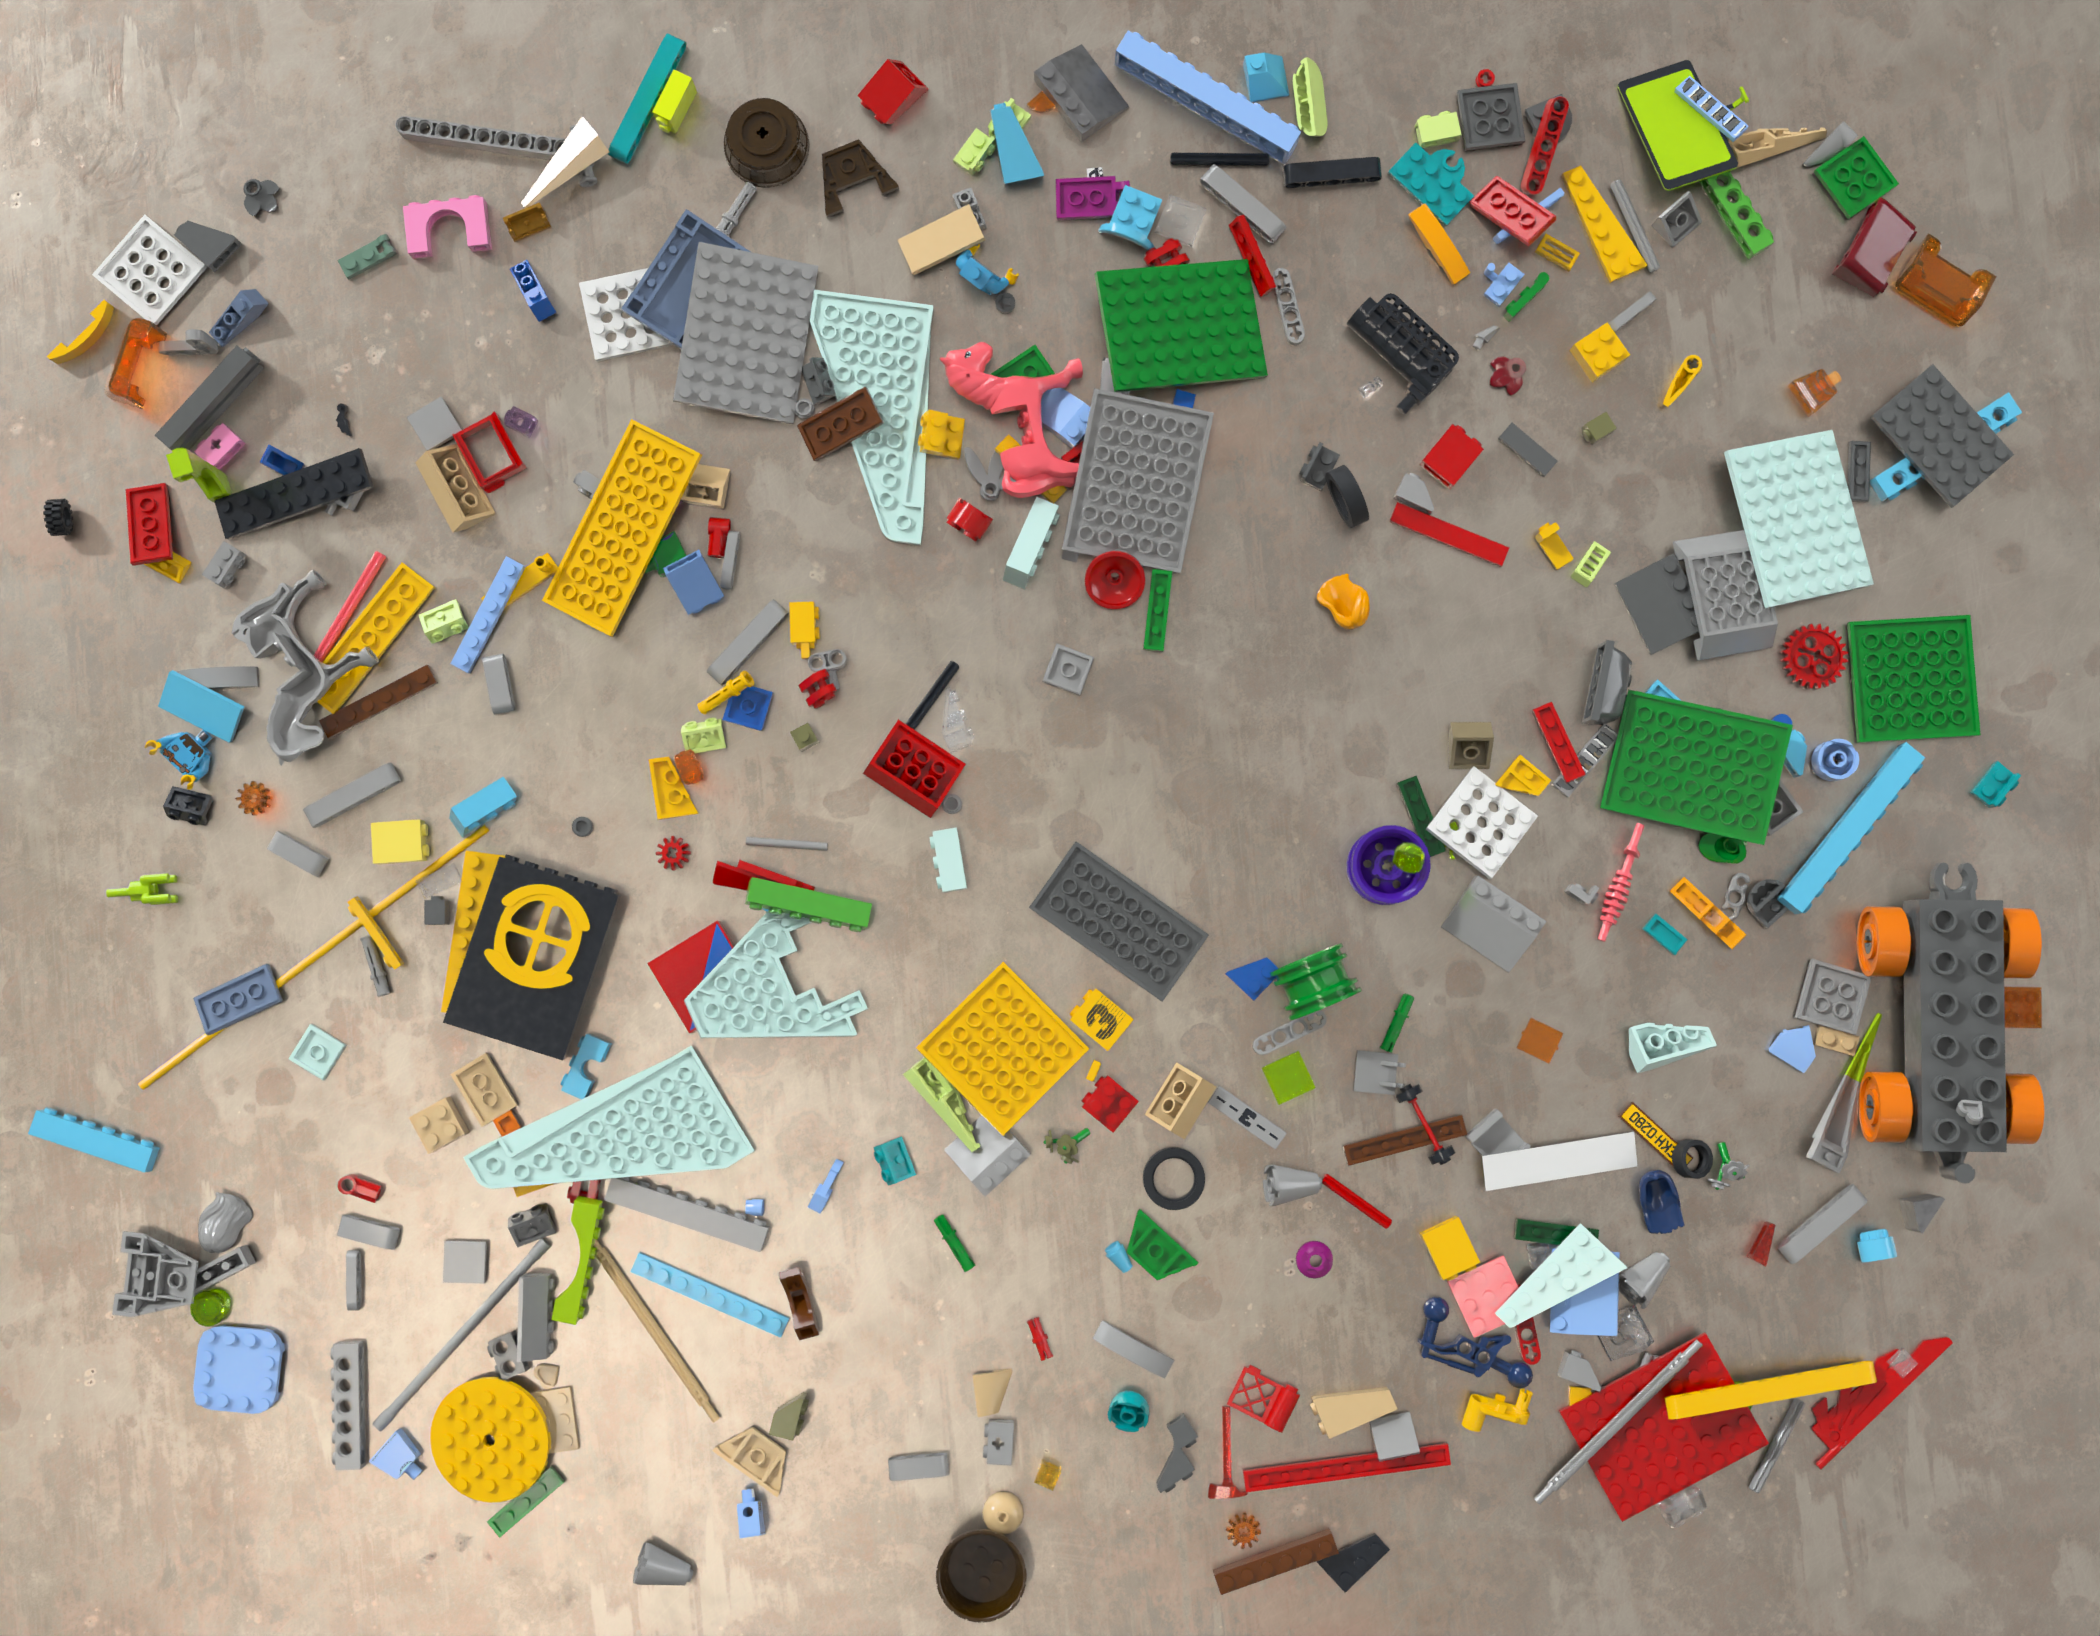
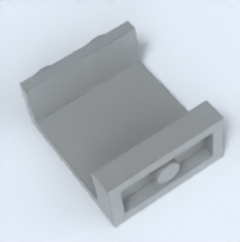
[1465,1109,1531,1156]

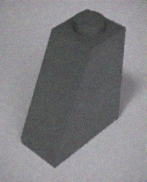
[174,220,242,272]

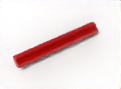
[1322,1174,1392,1229]

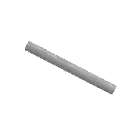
[746,837,828,851]

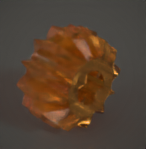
[674,749,704,785]
[235,781,273,816]
[1226,1512,1261,1549]

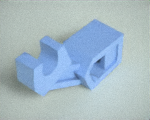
[808,1159,844,1214]

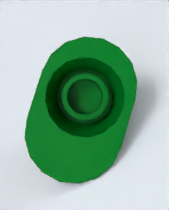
[1699,833,1747,864]

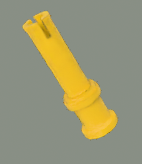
[697,670,754,715]

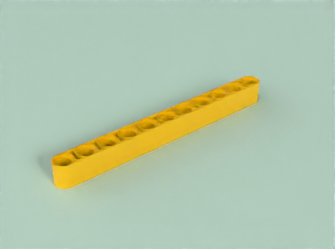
[1665,1361,1877,1419]

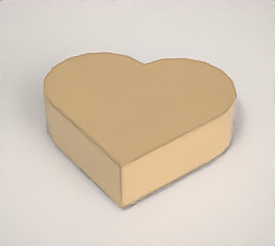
[533,1363,559,1390]

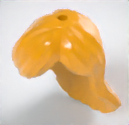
[1317,574,1370,629]

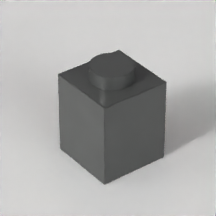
[424,896,450,925]

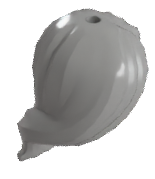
[198,1192,252,1253]

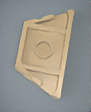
[713,1427,786,1497]

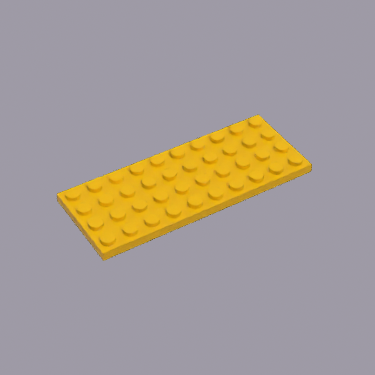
[542,419,702,637]

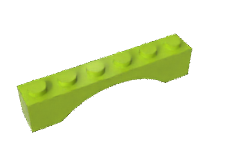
[166,447,233,503]
[551,1196,605,1325]

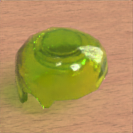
[1393,842,1425,873]

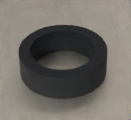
[1326,465,1369,528]
[1143,1147,1205,1210]

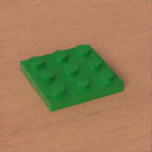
[1814,136,1899,220]

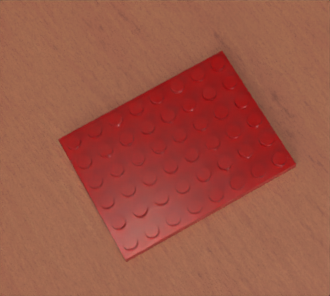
[1559,1332,1769,1522]

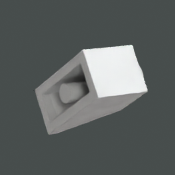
[1393,473,1434,515]
[1557,1350,1601,1392]

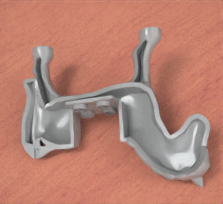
[232,570,379,766]

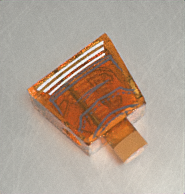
[1788,369,1841,417]

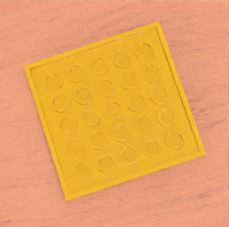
[916,962,1089,1136]

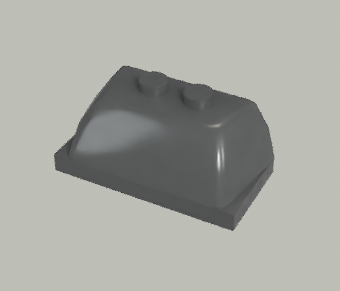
[1582,640,1632,725]

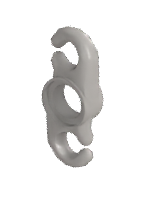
[1722,873,1751,921]

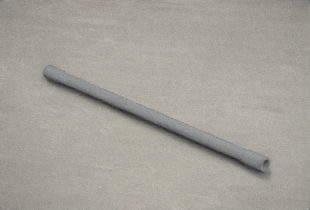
[372,1238,551,1431]

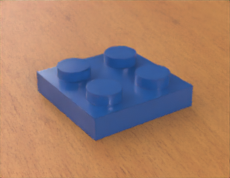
[722,686,773,731]

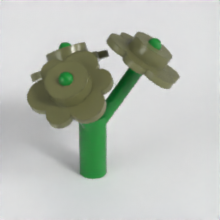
[1043,1128,1091,1164]

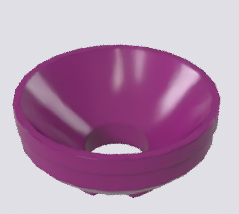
[1296,1241,1333,1279]

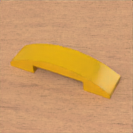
[47,300,114,364]

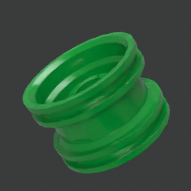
[1270,943,1362,1021]

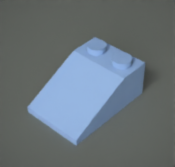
[1041,388,1090,449]

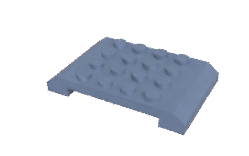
[621,209,751,349]

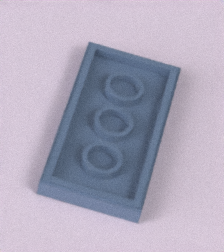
[193,964,283,1035]

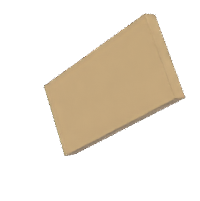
[898,204,985,275]

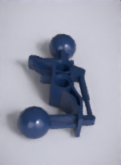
[1418,1297,1533,1389]

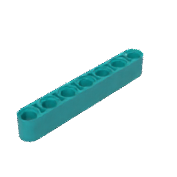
[608,33,687,164]

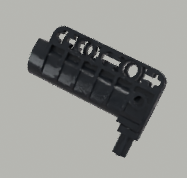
[1347,293,1459,415]

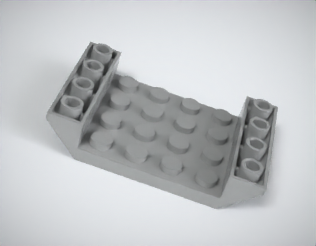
[1673,530,1778,661]

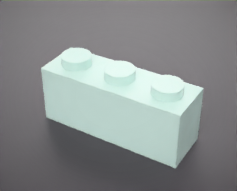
[929,827,967,893]

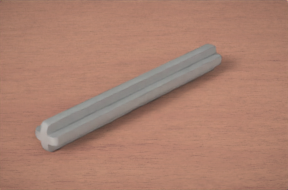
[1611,180,1660,273]
[1749,1398,1805,1493]

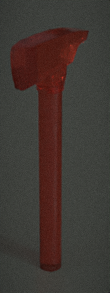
[1208,1406,1248,1499]

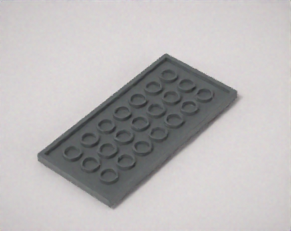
[1029,841,1209,1002]

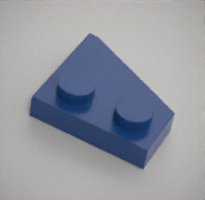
[1225,957,1279,1001]

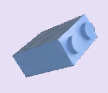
[663,549,724,615]

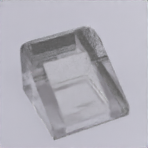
[1527,1242,1551,1270]

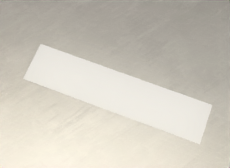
[1482,1132,1637,1191]

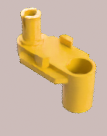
[1461,1389,1533,1432]

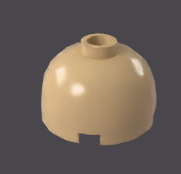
[982,1492,1024,1535]

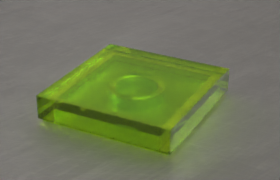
[1261,1051,1316,1105]

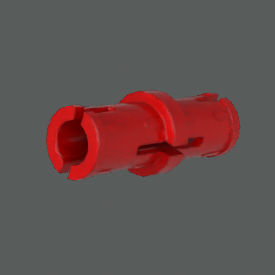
[1027,1317,1053,1361]

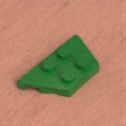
[1126,1209,1199,1281]

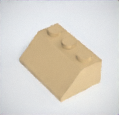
[1145,1062,1216,1140]

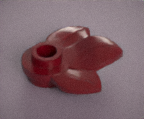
[1490,356,1526,396]

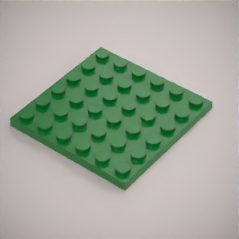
[1847,615,1981,743]

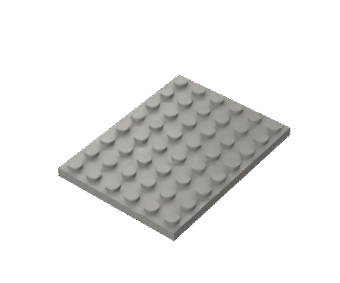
[673,242,818,424]
[1062,388,1214,573]

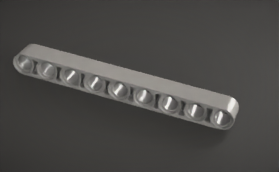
[395,116,566,160]

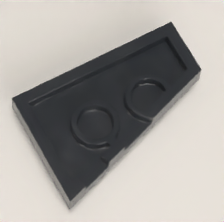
[1316,1533,1390,1593]

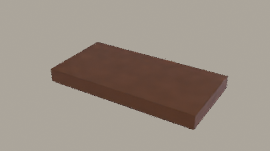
[797,387,884,461]

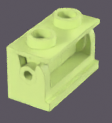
[1415,111,1461,148]

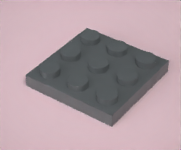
[1457,83,1525,151]

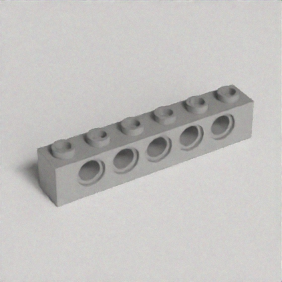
[330,1341,366,1470]

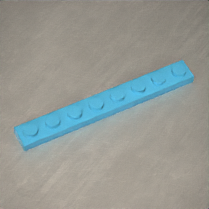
[630,1252,790,1338]

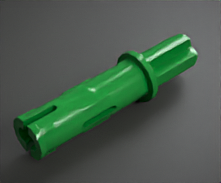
[1380,993,1414,1053]
[934,1215,976,1272]

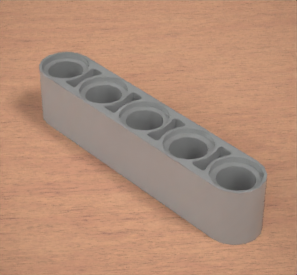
[1200,164,1286,244]
[707,599,789,685]
[303,763,401,828]
[1777,1184,1868,1264]

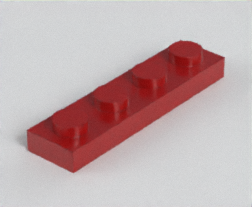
[1229,215,1276,297]
[1533,701,1586,784]

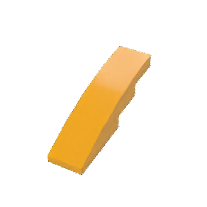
[1408,204,1470,284]
[1670,877,1747,950]

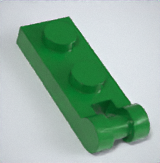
[1503,272,1549,322]

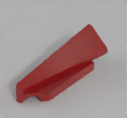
[713,860,815,891]

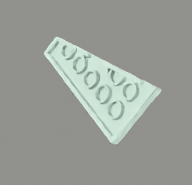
[1495,1223,1628,1328]

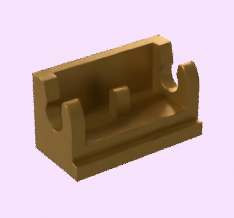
[503,202,551,242]

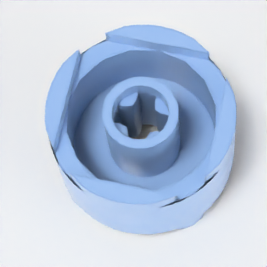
[1811,739,1859,781]

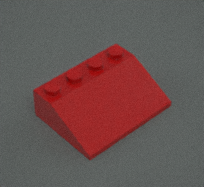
[862,719,966,818]

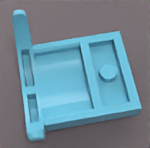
[1098,185,1162,250]

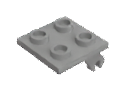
[1354,1050,1406,1095]

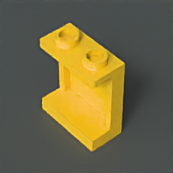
[1419,1216,1480,1281]

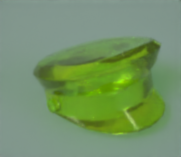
[190,1289,231,1327]

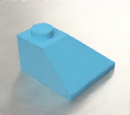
[1243,52,1289,103]

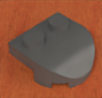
[1525,94,1572,142]
[1747,879,1788,929]

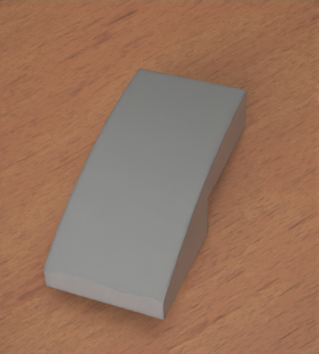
[952,187,987,230]

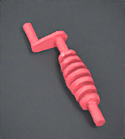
[1598,823,1644,942]

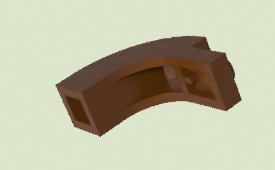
[779,1267,819,1341]

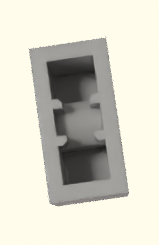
[983,1419,1014,1465]

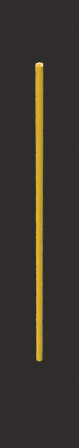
[138,824,489,1090]

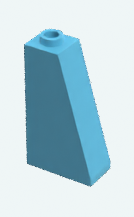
[990,103,1044,184]

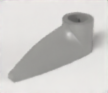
[1803,121,1858,167]

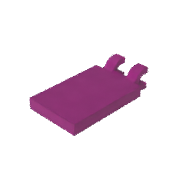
[1056,176,1130,220]

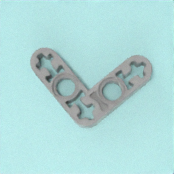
[159,329,218,355]

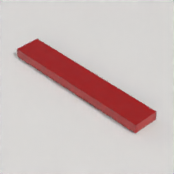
[1389,502,1510,567]

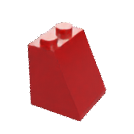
[857,59,929,124]

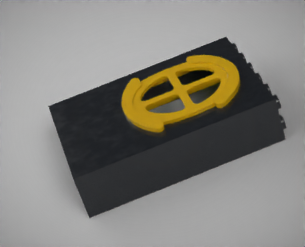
[443,854,621,1061]

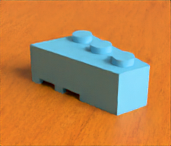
[449,777,517,838]

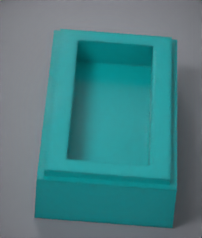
[1642,914,1688,955]

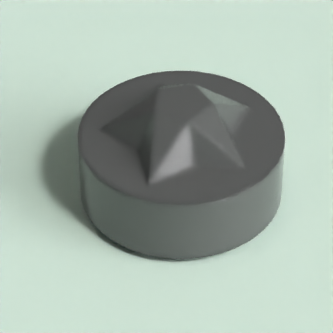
[995,292,1015,314]

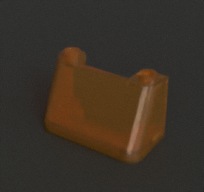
[1895,233,1997,327]
[104,318,167,409]

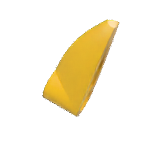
[1663,355,1703,407]

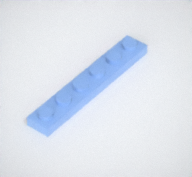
[450,556,526,673]

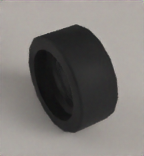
[1672,1139,1713,1179]

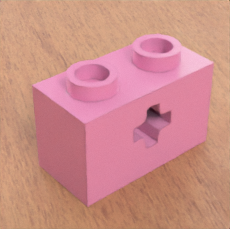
[194,423,246,470]

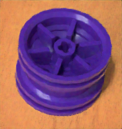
[1346,825,1431,905]

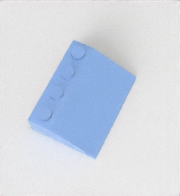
[1550,1248,1620,1336]

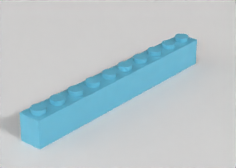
[1777,742,1925,915]

